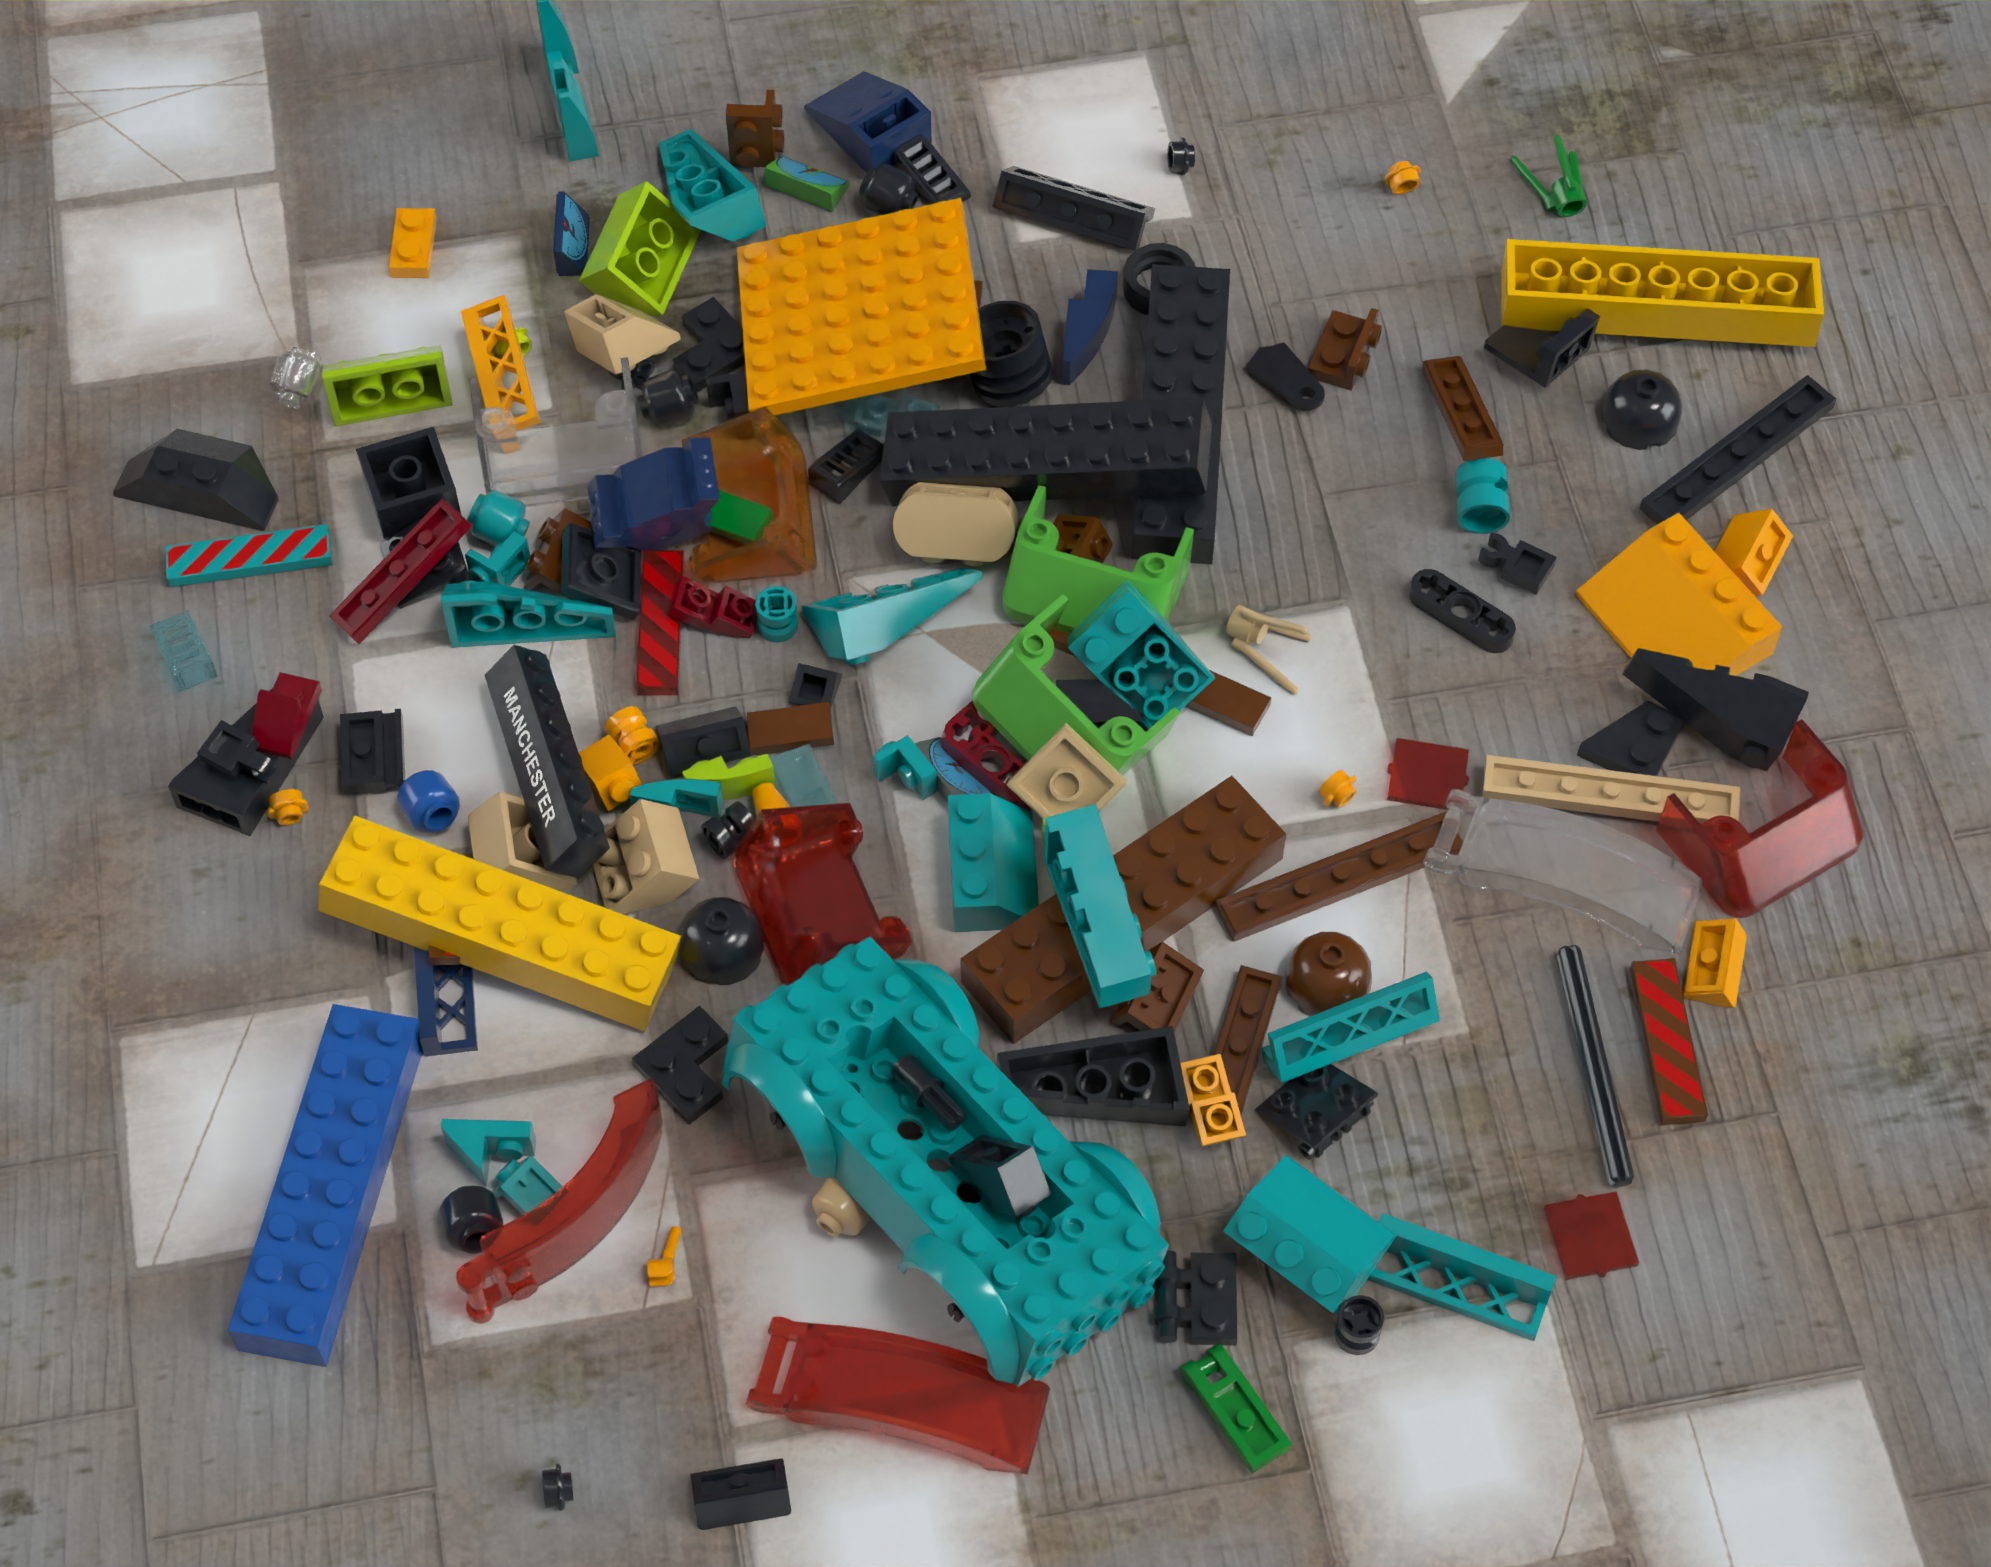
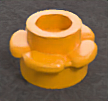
[1385,161,1421,194]
[1318,770,1357,808]
[267,789,309,825]

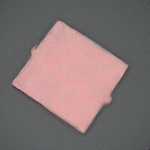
[1387,738,1469,812]
[1544,1191,1639,1280]

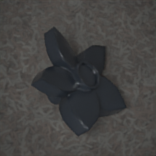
[609,360,656,396]

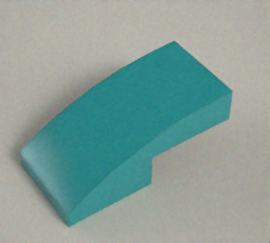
[630,779,724,818]

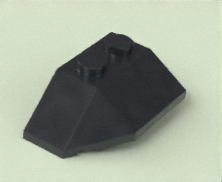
[113,429,279,532]

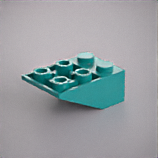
[1067,580,1215,729]

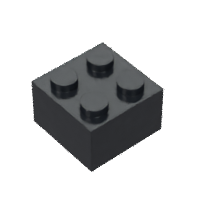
[356,427,461,539]

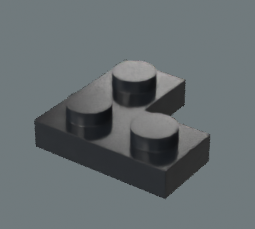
[673,297,745,393]
[632,1005,729,1125]

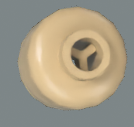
[812,1178,871,1237]

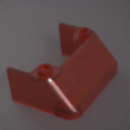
[1656,719,1864,918]

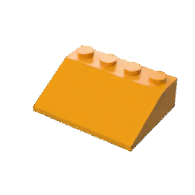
[1575,513,1783,676]

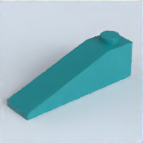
[658,128,766,242]
[801,568,983,664]
[441,581,616,648]

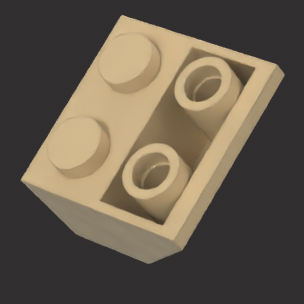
[564,294,681,375]
[593,799,699,914]

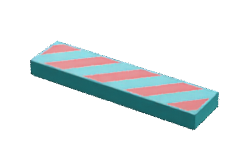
[165,524,333,587]

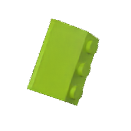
[579,181,701,317]
[322,345,453,427]

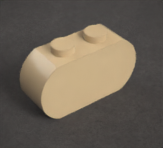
[893,482,1018,566]

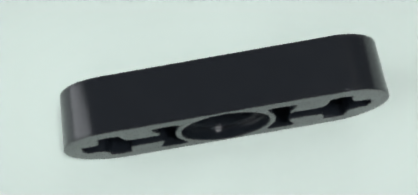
[1409,569,1516,653]

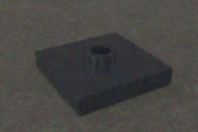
[561,522,641,620]

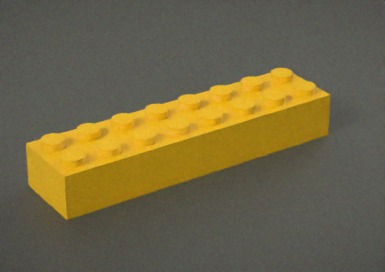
[1501,239,1824,347]
[318,815,681,1032]

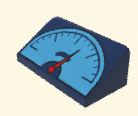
[553,191,590,276]

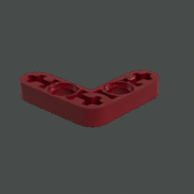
[941,701,1033,811]

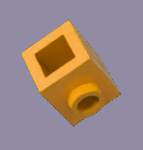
[579,734,642,811]

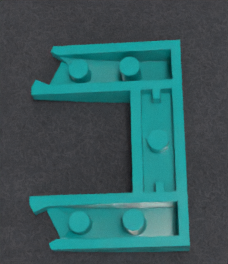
[536,0,599,162]

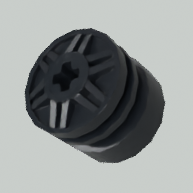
[970,301,1053,407]

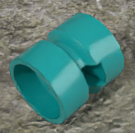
[1455,458,1510,534]

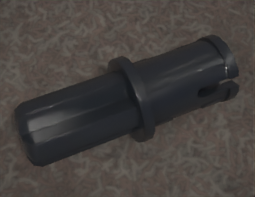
[891,1054,966,1131]

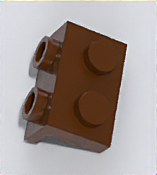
[726,89,785,168]
[524,508,593,600]

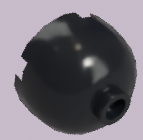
[1600,369,1682,450]
[678,897,764,985]

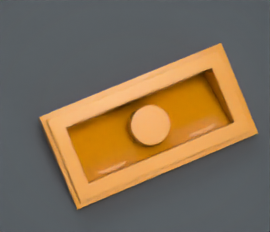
[1683,918,1747,1008]

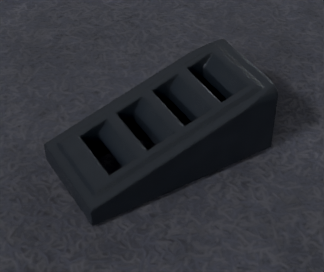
[893,135,971,205]
[808,428,884,504]

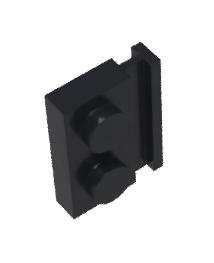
[340,708,405,794]

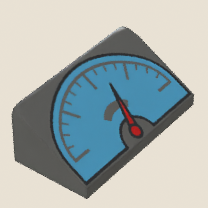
[915,737,992,803]

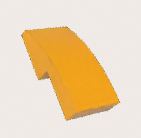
[1180,1054,1246,1147]

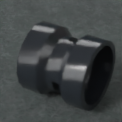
[701,801,761,859]
[1334,1295,1384,1355]

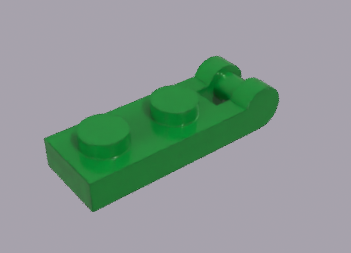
[1179,1343,1292,1474]

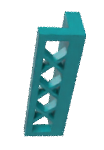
[1261,971,1440,1083]
[1367,1213,1557,1341]

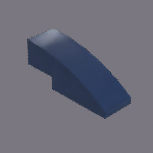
[1062,269,1118,385]

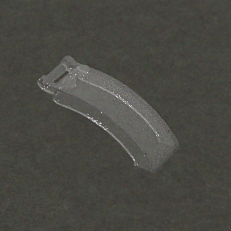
[1423,789,1703,954]

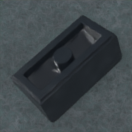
[690,1458,792,1530]

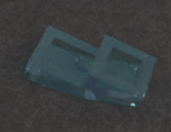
[770,744,842,830]

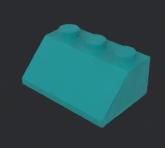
[948,793,1039,932]
[1223,1155,1397,1313]

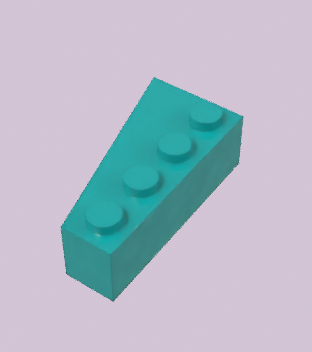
[1044,804,1156,1009]

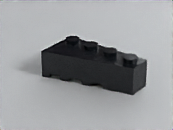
[996,1026,1190,1126]

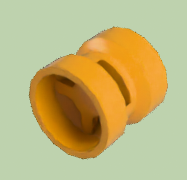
[604,706,661,765]

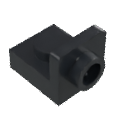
[706,372,754,436]

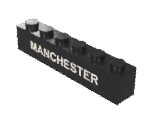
[484,644,610,879]

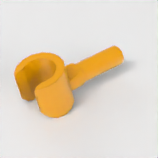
[647,1226,682,1286]

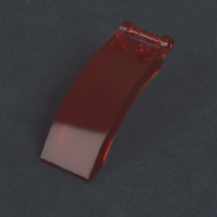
[456,1078,663,1324]
[745,1316,1051,1474]

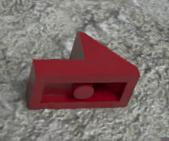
[252,672,322,759]

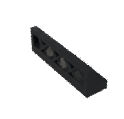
[992,166,1155,250]

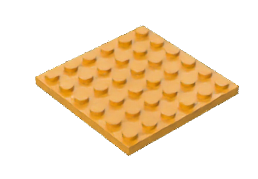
[737,198,986,420]

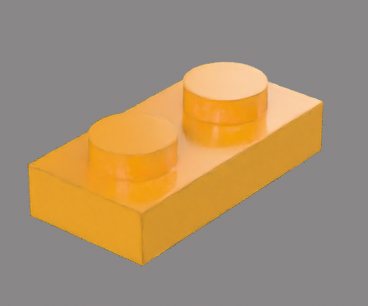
[389,208,437,278]

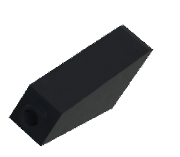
[168,688,324,836]

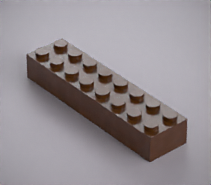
[960,775,1286,1044]

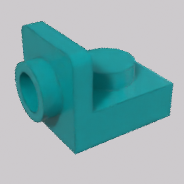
[465,531,530,586]
[873,735,937,800]
[492,1155,569,1227]

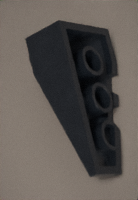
[1622,648,1809,771]

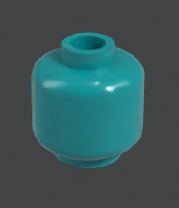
[467,490,530,547]

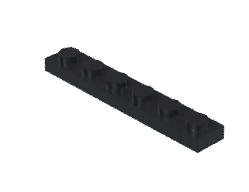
[1639,375,1836,525]

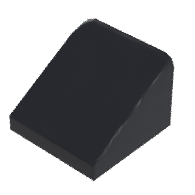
[788,663,843,707]

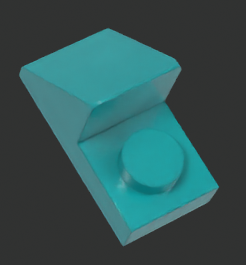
[441,1119,536,1186]

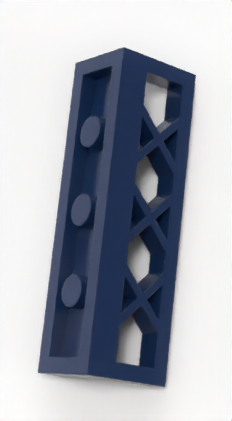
[414,946,478,1057]

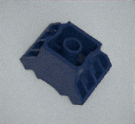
[587,437,720,556]

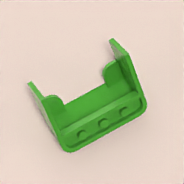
[1002,485,1194,634]
[972,594,1181,775]

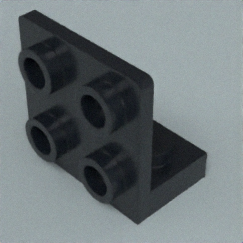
[1483,308,1600,388]

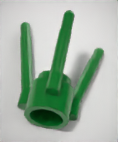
[1511,135,1587,217]

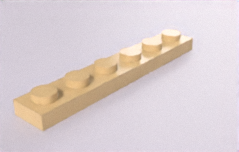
[1482,755,1740,831]

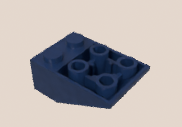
[804,71,932,173]

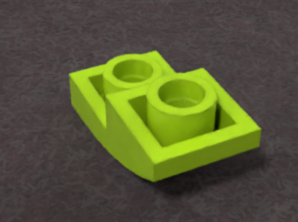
[682,753,776,800]

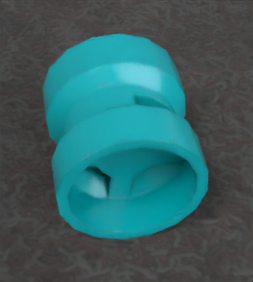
[755,586,798,643]

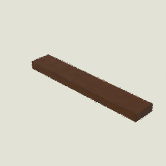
[1048,629,1272,736]
[1215,812,1465,942]

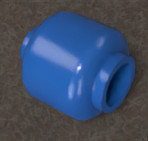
[397,770,460,833]

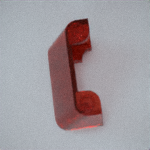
[734,803,912,986]

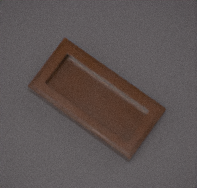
[747,702,834,755]

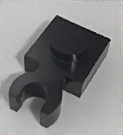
[1478,533,1557,595]

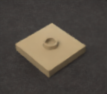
[1007,723,1128,819]

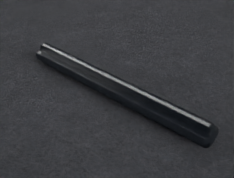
[1557,945,1634,1187]

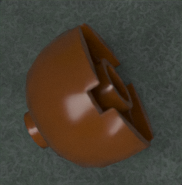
[1285,932,1372,1016]

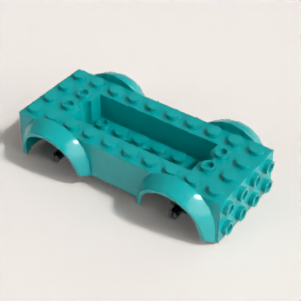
[722,936,1169,1388]

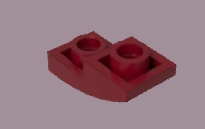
[667,576,757,638]

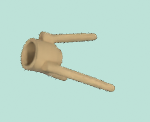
[1226,605,1312,695]

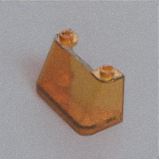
[682,407,817,584]

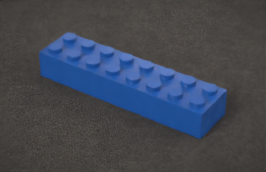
[228,1004,423,1367]

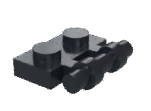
[1154,1250,1237,1346]

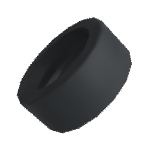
[1123,243,1196,315]

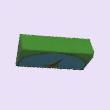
[764,156,850,211]

